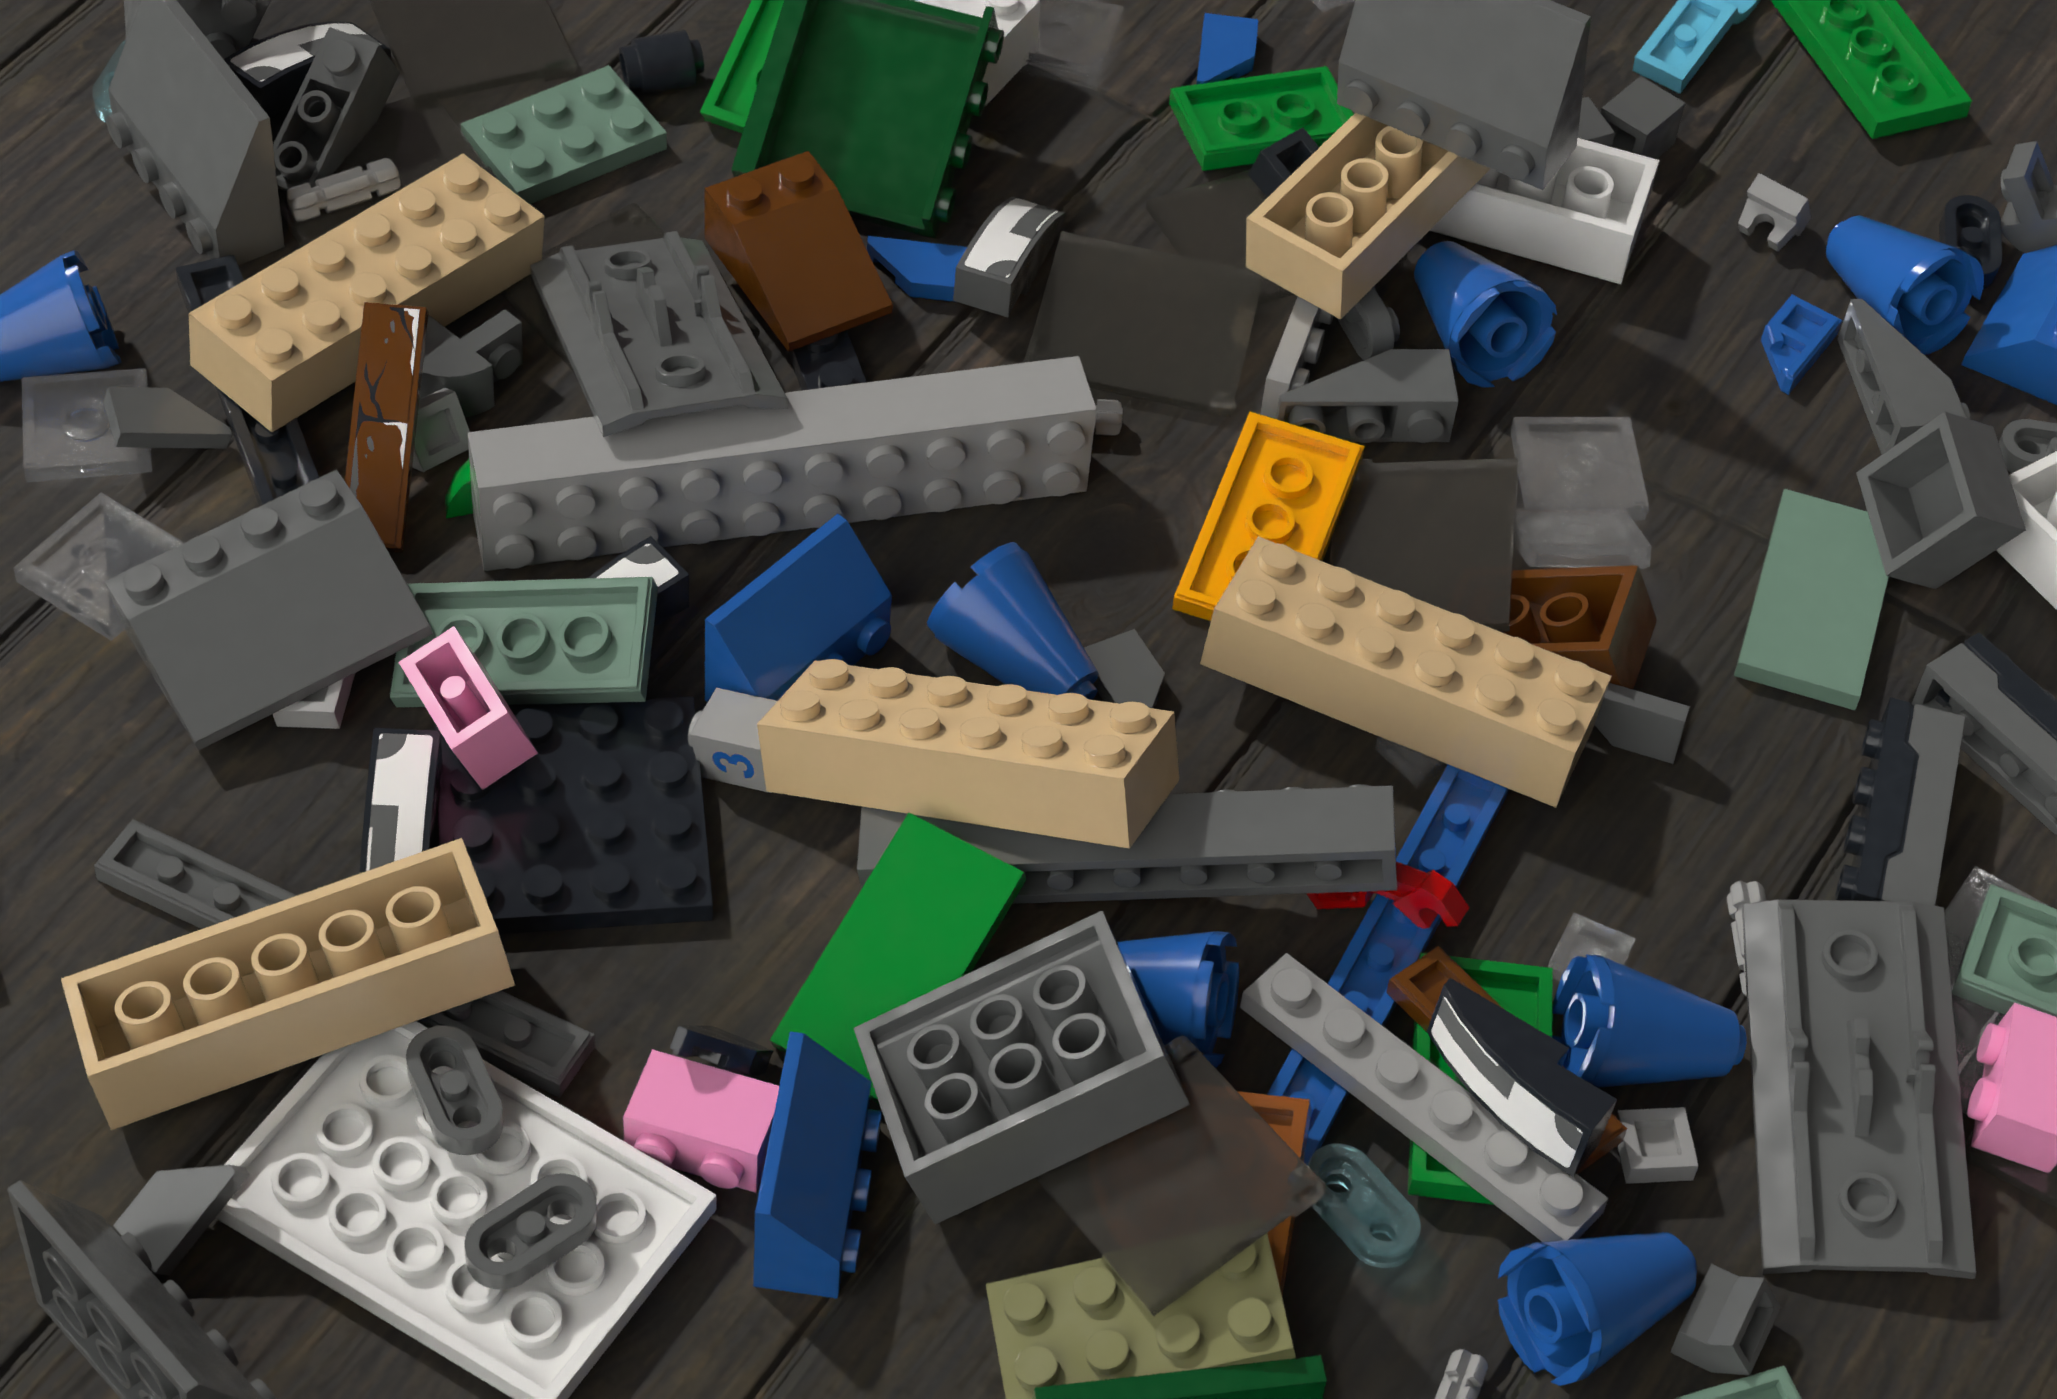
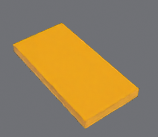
[1172,412,1364,621]

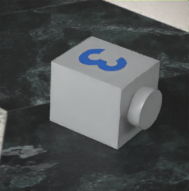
[688,688,777,793]

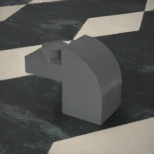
[2001,141,2057,253]
[420,310,523,417]

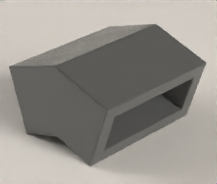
[1670,1264,1781,1375]

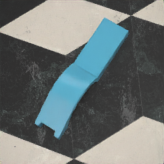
[1633,0,1760,94]

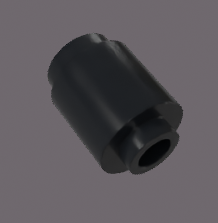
[619,30,704,95]

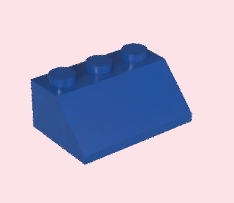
[1962,245,2057,405]
[705,514,892,703]
[753,1031,882,1299]

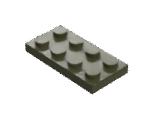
[986,1221,1296,1399]

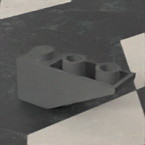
[273,27,400,191]
[1276,349,1458,443]

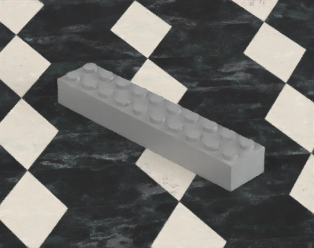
[468,356,1097,571]

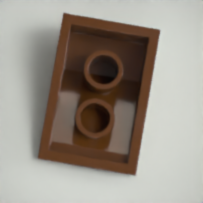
[705,151,893,352]
[1449,565,1657,689]

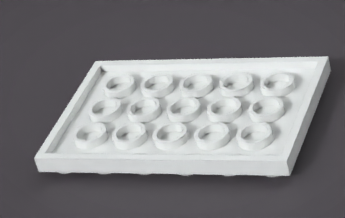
[216,1021,717,1399]

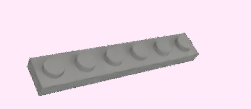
[1240,953,1609,1242]

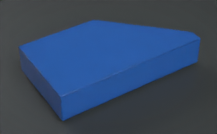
[1196,13,1259,84]
[867,236,967,302]
[1761,295,1842,395]

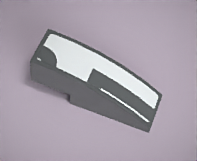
[953,196,1066,317]

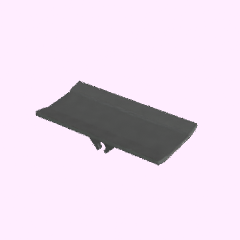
[530,231,788,437]
[1742,900,1976,1279]

